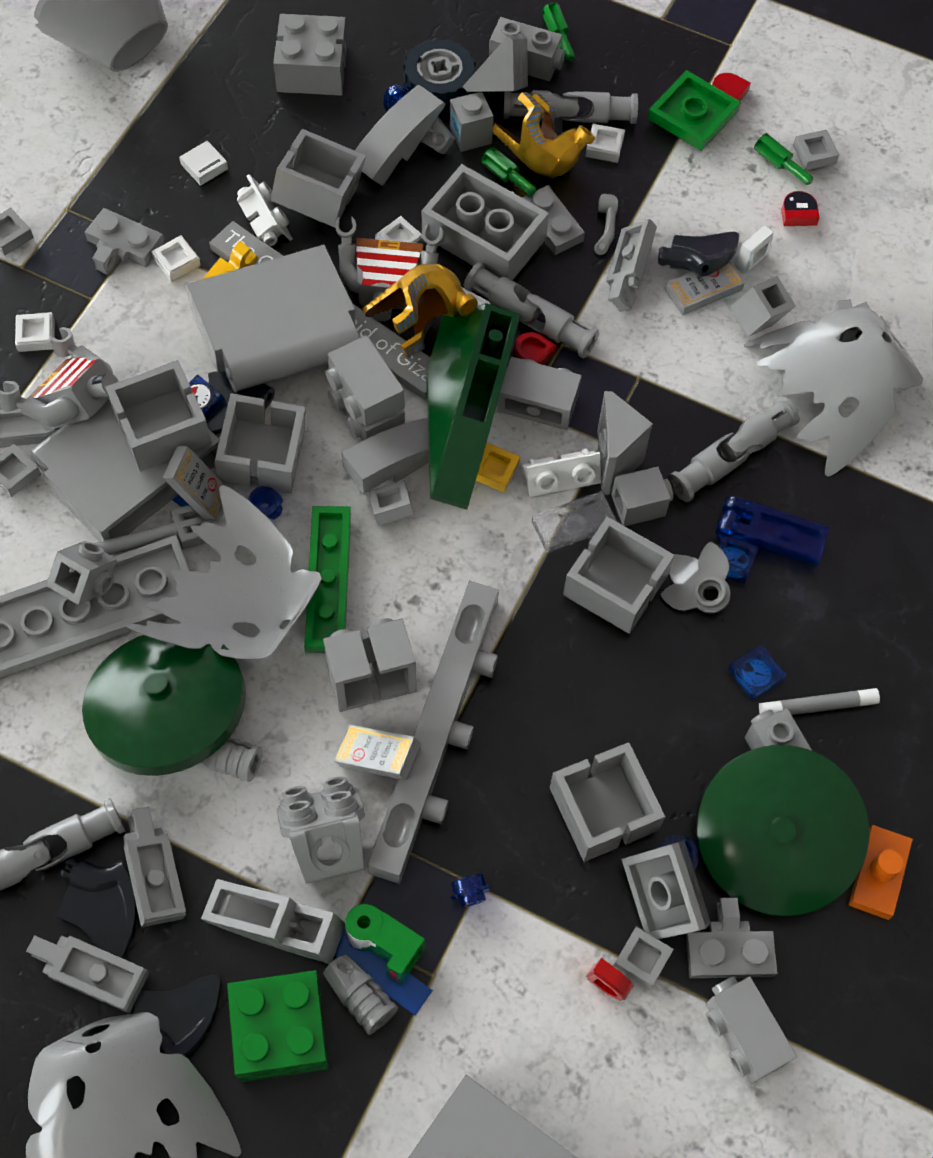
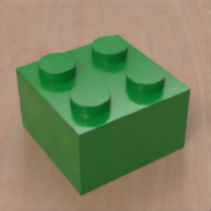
[227,970,329,1082]

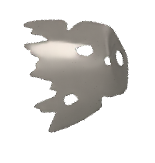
[744,308,923,476]
[125,485,322,659]
[26,1012,241,1158]

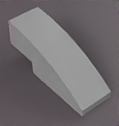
[355,85,446,186]
[341,418,429,494]
[201,879,345,964]

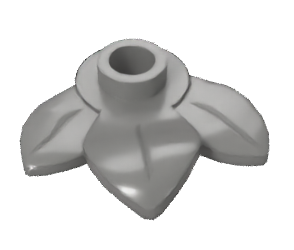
[661,542,731,613]

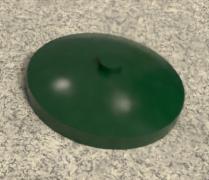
[82,635,246,776]
[697,745,869,916]

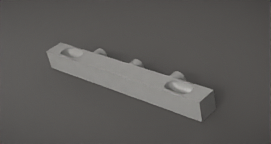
[367,580,499,884]

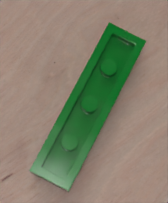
[304,506,351,653]

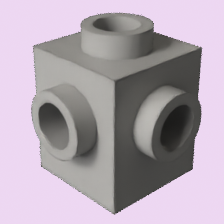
[46,541,117,605]

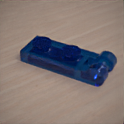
[715,496,830,566]

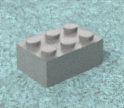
[421,164,549,281]

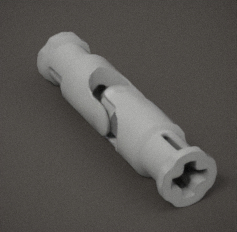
[503,90,638,124]
[464,262,600,359]
[667,396,800,503]
[0,798,126,891]

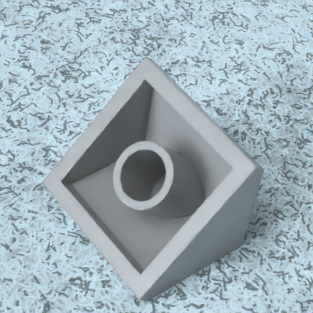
[462,33,528,92]
[597,391,653,495]
[621,840,711,939]

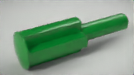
[542,3,575,61]
[754,133,813,185]
[482,148,536,196]

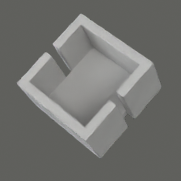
[273,14,348,95]
[270,129,366,227]
[325,335,405,441]
[105,360,212,471]
[215,393,306,493]
[563,517,675,634]
[323,618,417,712]
[550,742,665,862]

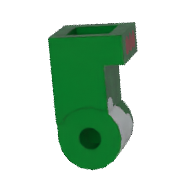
[345,904,425,985]

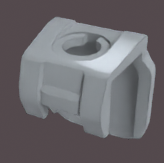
[277,776,365,884]

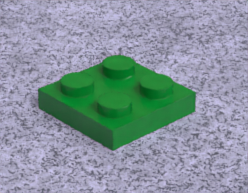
[647,70,741,151]

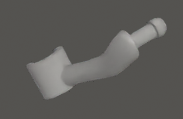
[594,194,618,255]

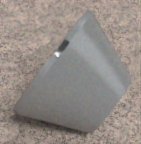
[34,0,168,72]

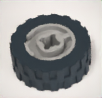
[403,39,476,112]

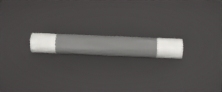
[759,688,880,715]

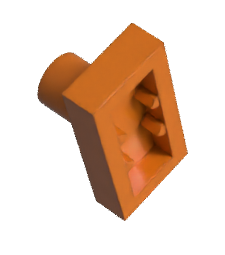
[848,825,913,920]

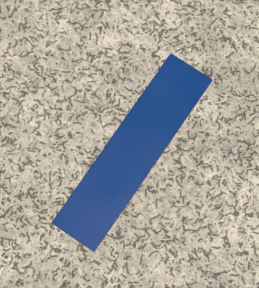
[334,928,433,1015]

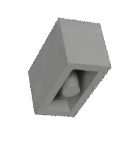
[497,357,582,430]

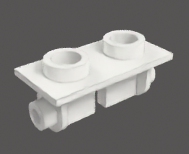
[237,174,293,246]
[522,448,601,497]

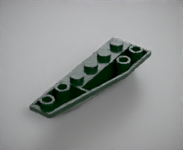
[426,303,520,510]

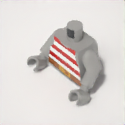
[335,217,445,321]
[0,327,119,431]

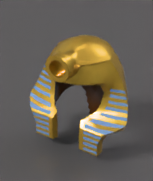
[492,92,596,178]
[363,264,478,358]

